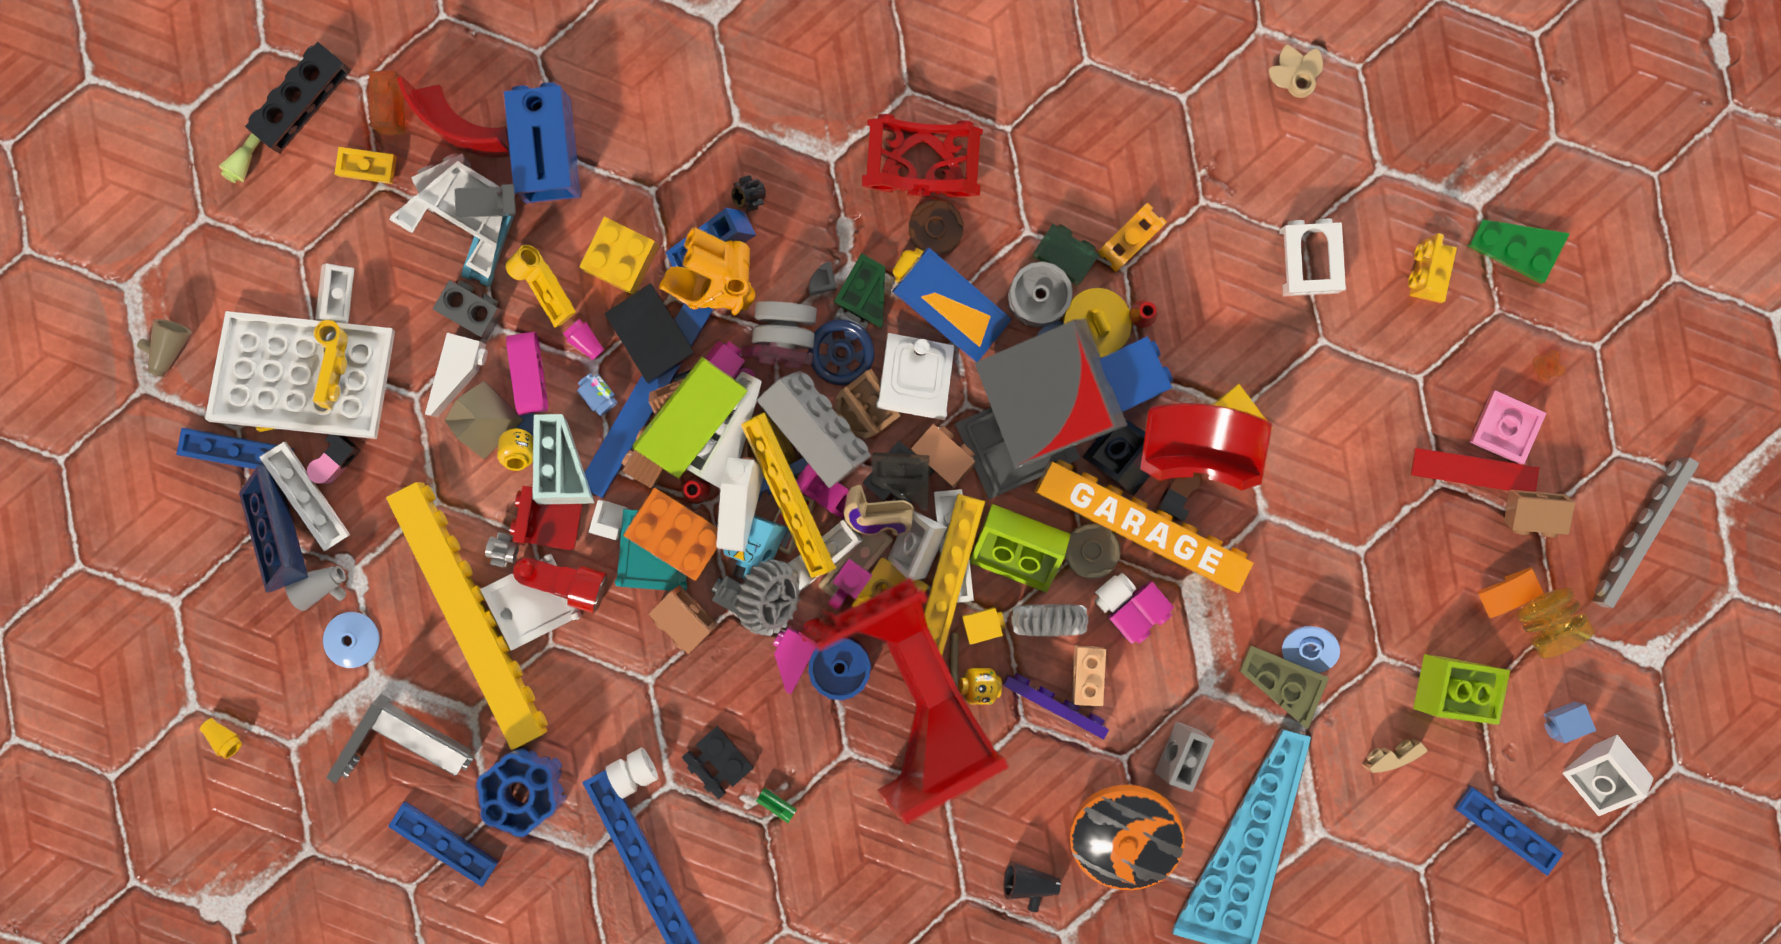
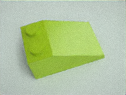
[1413,654,1510,725]

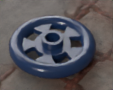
[808,319,875,385]

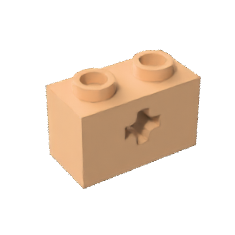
[1071,645,1106,706]

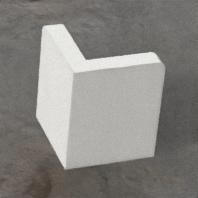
[589,500,628,540]

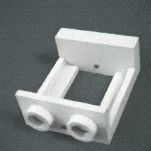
[1279,219,1346,296]

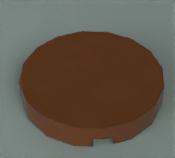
[908,200,963,256]

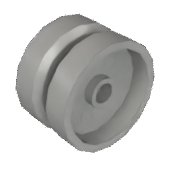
[1008,262,1073,328]
[752,301,817,350]

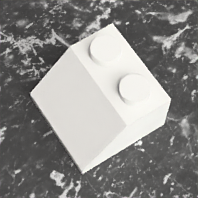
[1563,735,1654,816]

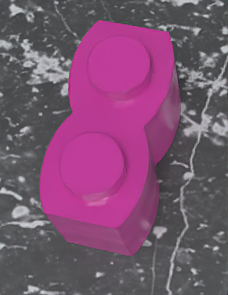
[1107,580,1174,644]

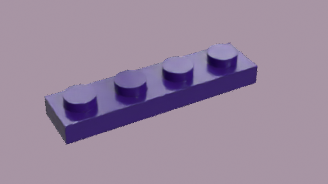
[1002,673,1109,740]

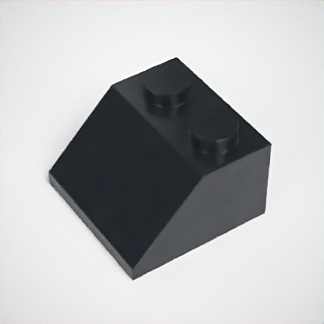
[1083,419,1151,496]

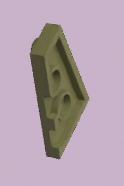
[1239,645,1329,729]

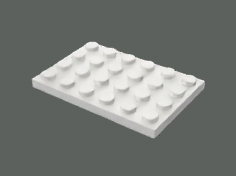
[205,311,395,439]

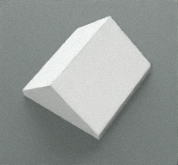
[887,511,948,580]

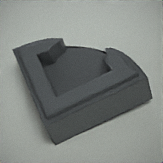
[809,261,837,296]

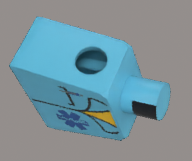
[723,515,788,579]

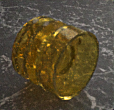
[1516,587,1596,659]

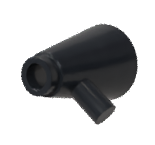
[1003,861,1061,912]

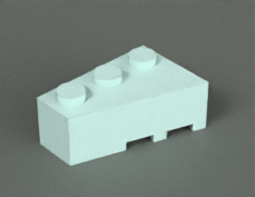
[533,414,595,505]

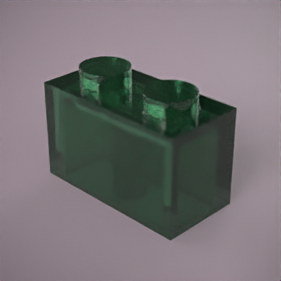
[1032,224,1099,286]

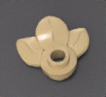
[1268,45,1323,98]

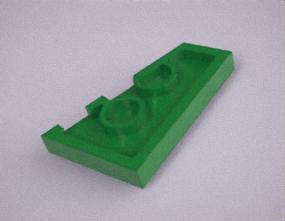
[1467,220,1570,284]

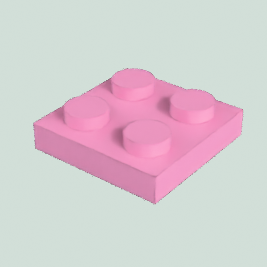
[1469,390,1546,464]

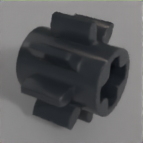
[731,175,766,212]

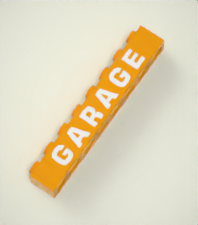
[1034,459,1253,593]

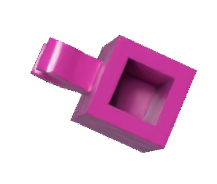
[705,340,755,379]
[828,559,873,610]

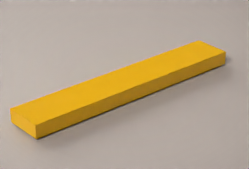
[741,413,836,578]
[924,494,985,656]

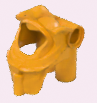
[659,227,756,315]

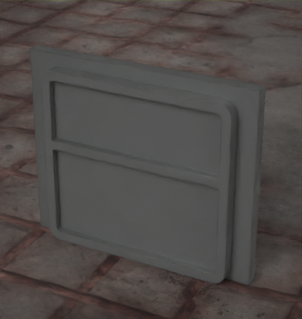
[955,407,1081,500]

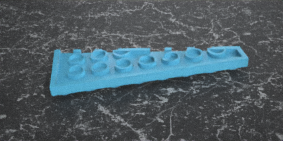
[1171,729,1311,944]

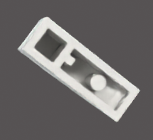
[425,333,488,417]
[717,457,764,552]

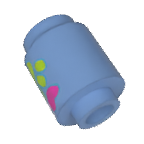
[577,373,618,416]

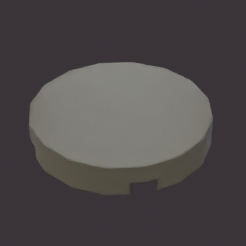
[1065,523,1121,579]

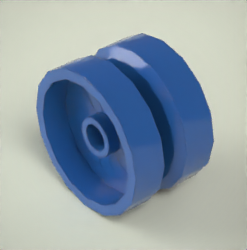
[808,636,871,700]

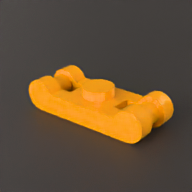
[1097,203,1167,272]

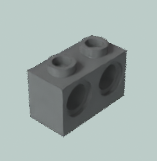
[433,280,504,340]

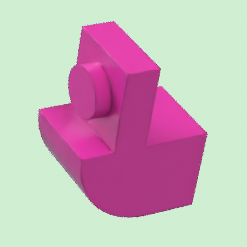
[796,463,849,519]

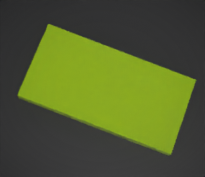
[632,357,748,479]

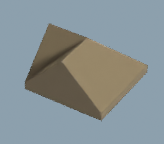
[444,381,524,459]

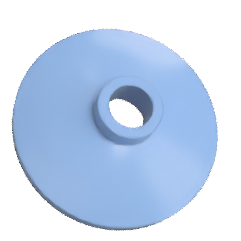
[323,612,380,668]
[1282,626,1340,673]

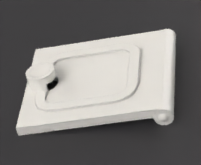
[876,333,954,420]
[480,554,582,651]

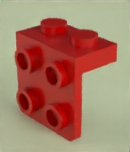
[510,486,583,550]

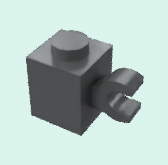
[711,575,744,614]

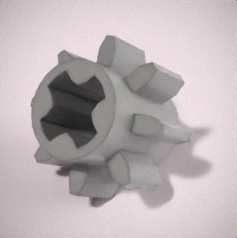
[485,532,519,567]

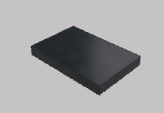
[604,283,696,384]

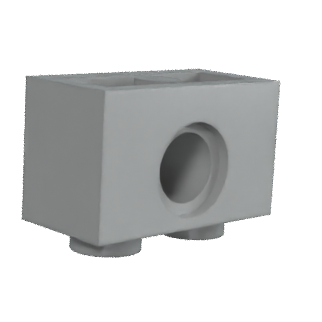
[1154,721,1215,792]

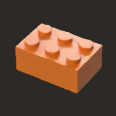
[623,487,718,581]

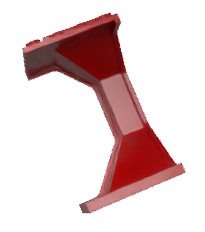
[798,577,1009,825]

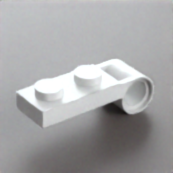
[788,519,863,591]

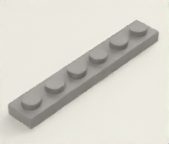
[1592,457,1699,608]

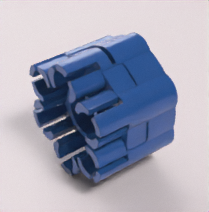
[476,746,567,837]

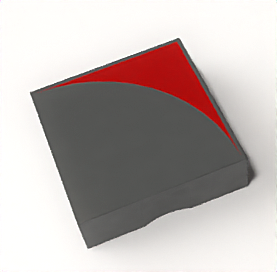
[975,319,1127,469]

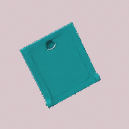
[615,509,688,591]

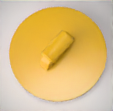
[1063,288,1132,358]

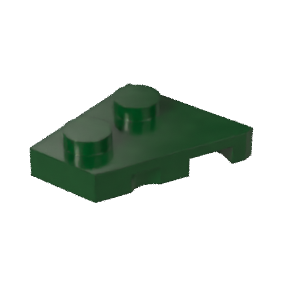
[834,253,885,329]

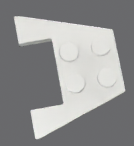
[389,161,503,278]

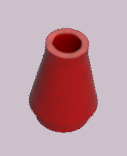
[1129,300,1157,328]
[682,476,710,504]

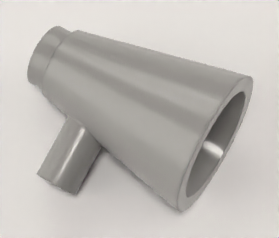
[285,566,346,611]

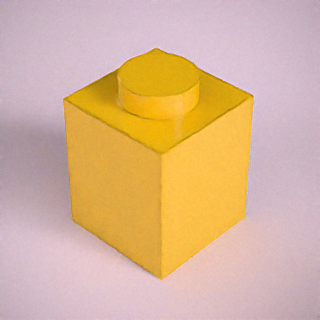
[962,607,1006,644]

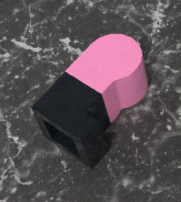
[307,434,361,484]

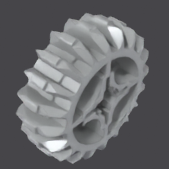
[735,559,803,636]
[1012,604,1088,636]

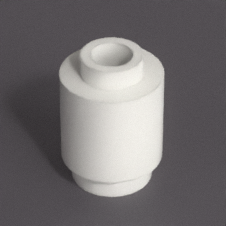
[1094,573,1137,613]

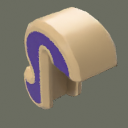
[844,485,914,535]

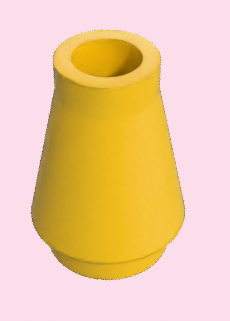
[200,718,243,759]

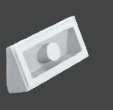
[315,263,354,323]

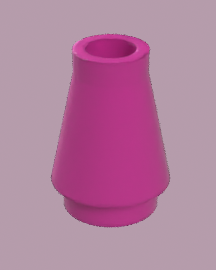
[563,319,605,361]

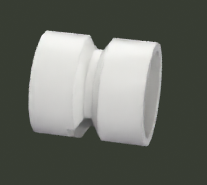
[606,747,658,799]

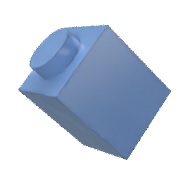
[1544,701,1596,743]

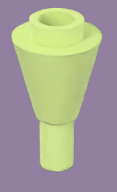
[219,133,261,183]

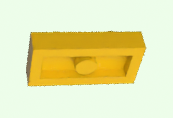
[334,147,397,184]

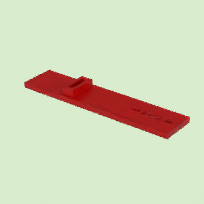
[1411,448,1540,492]

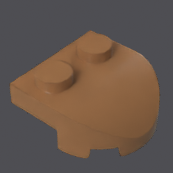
[835,369,904,438]

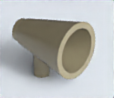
[137,319,192,377]

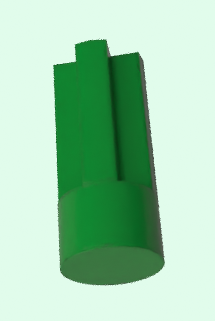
[756,788,797,823]

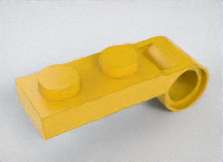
[506,245,576,327]
[313,320,348,409]

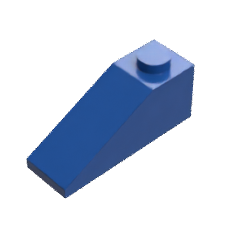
[665,208,756,268]

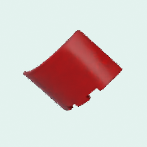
[397,76,510,158]
[1140,403,1272,491]

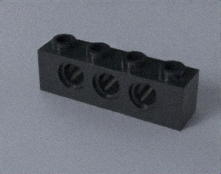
[245,42,352,154]

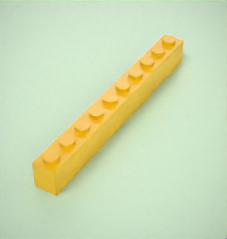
[386,482,548,750]

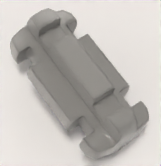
[834,307,868,330]

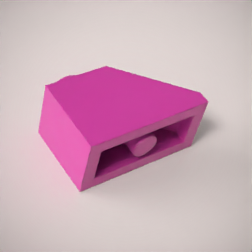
[773,627,815,694]

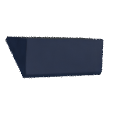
[239,466,308,593]

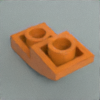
[1478,567,1544,618]

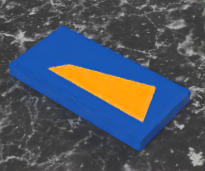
[892,248,1012,362]

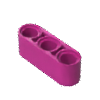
[506,332,548,415]

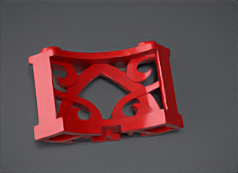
[862,114,983,197]

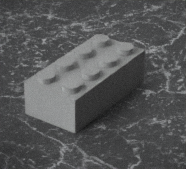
[756,370,871,488]

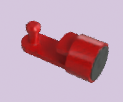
[513,558,608,614]

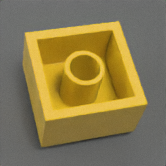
[579,217,659,295]

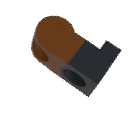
[1156,472,1201,521]

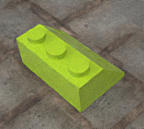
[970,504,1071,593]

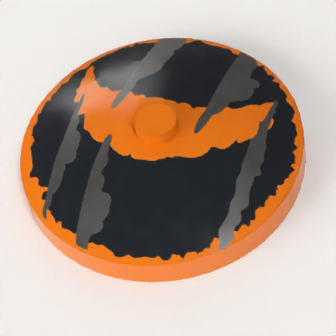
[1070,785,1185,890]

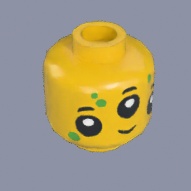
[959,668,1002,705]

